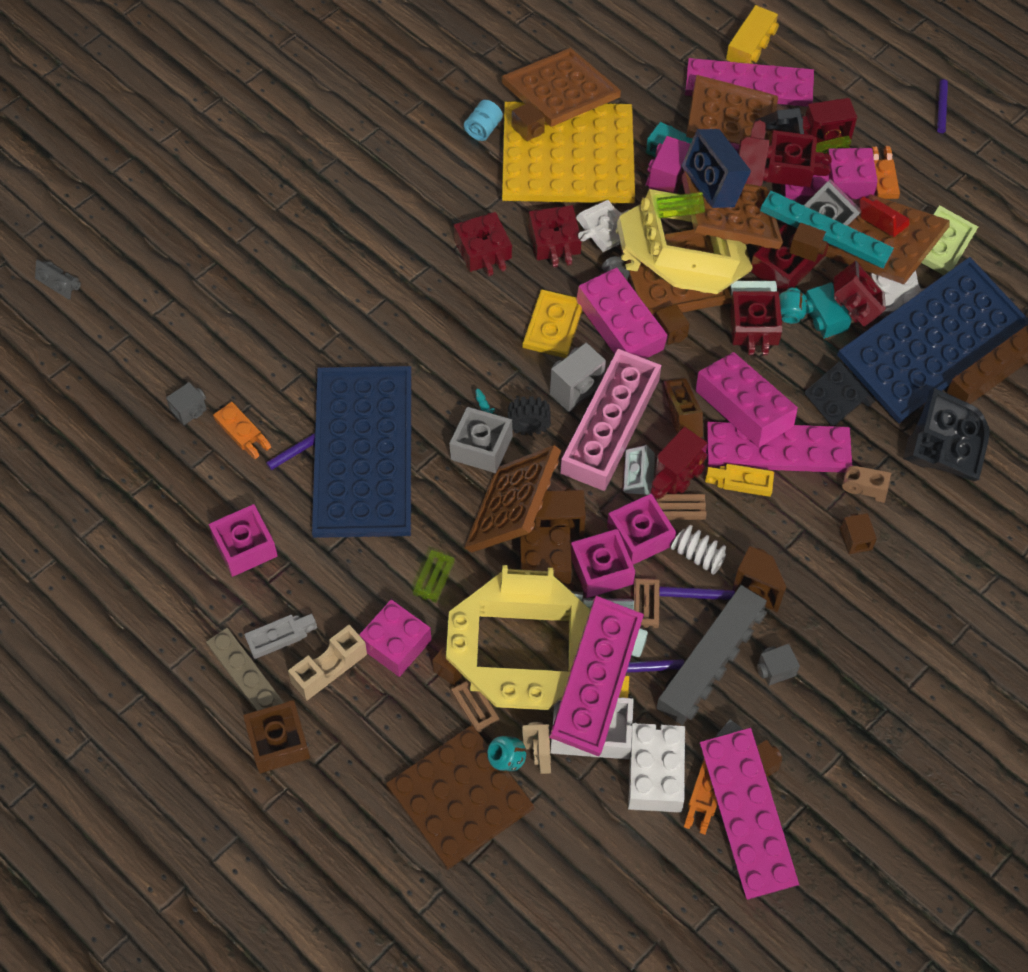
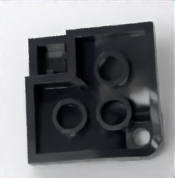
[903,388,989,482]

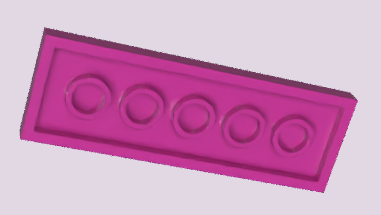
[685,58,814,107]
[707,422,852,473]
[549,596,644,757]
[700,728,799,900]

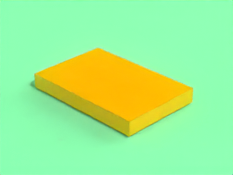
[523,289,583,358]

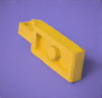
[705,464,774,497]

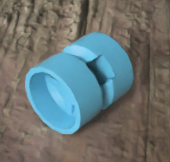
[464,100,503,141]

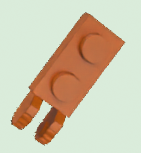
[871,146,900,199]
[213,402,271,459]
[684,759,718,835]

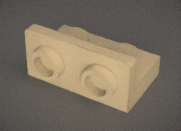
[522,722,551,774]

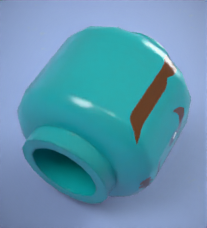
[779,288,807,324]
[487,736,527,771]

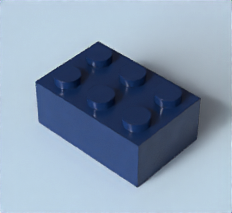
[681,129,751,208]

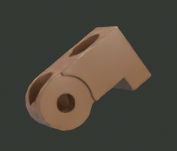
[842,466,891,503]

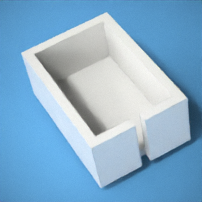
[551,698,633,759]
[628,723,685,812]

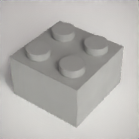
[804,179,862,226]
[550,343,606,412]
[449,407,513,473]

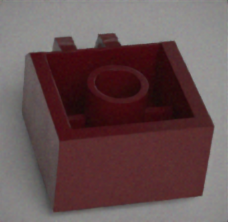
[803,98,857,151]
[738,120,773,186]
[766,130,832,188]
[529,205,582,267]
[454,212,512,276]
[834,260,886,327]
[730,291,782,355]
[650,426,708,500]

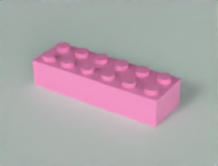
[561,349,661,491]

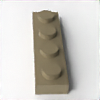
[206,628,284,711]

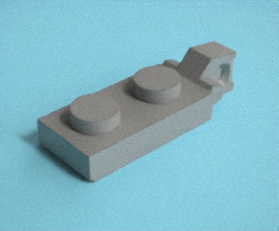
[245,614,317,659]

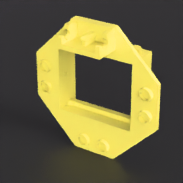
[616,189,752,294]
[446,565,590,710]

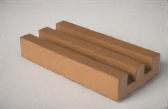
[656,494,706,520]
[634,578,659,628]
[451,680,499,733]

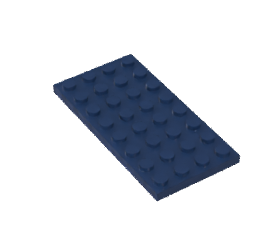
[837,257,1028,424]
[312,366,412,538]

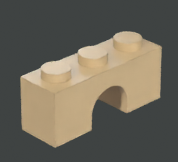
[288,625,367,701]

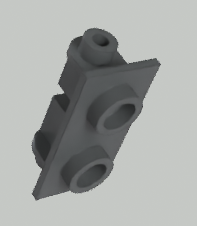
[35,260,81,299]

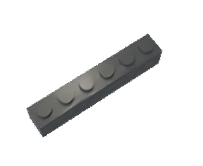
[657,585,767,726]

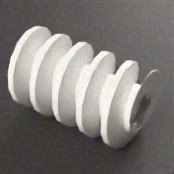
[671,524,726,575]

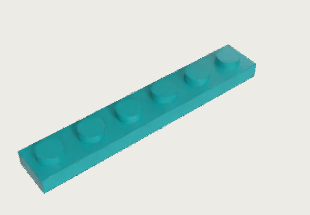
[760,191,894,269]

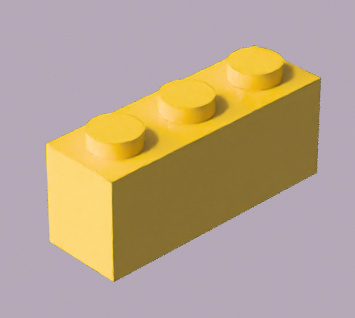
[726,5,779,64]

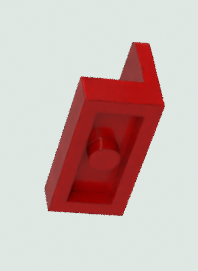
[860,196,910,237]

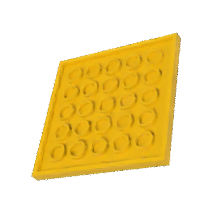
[502,102,635,203]

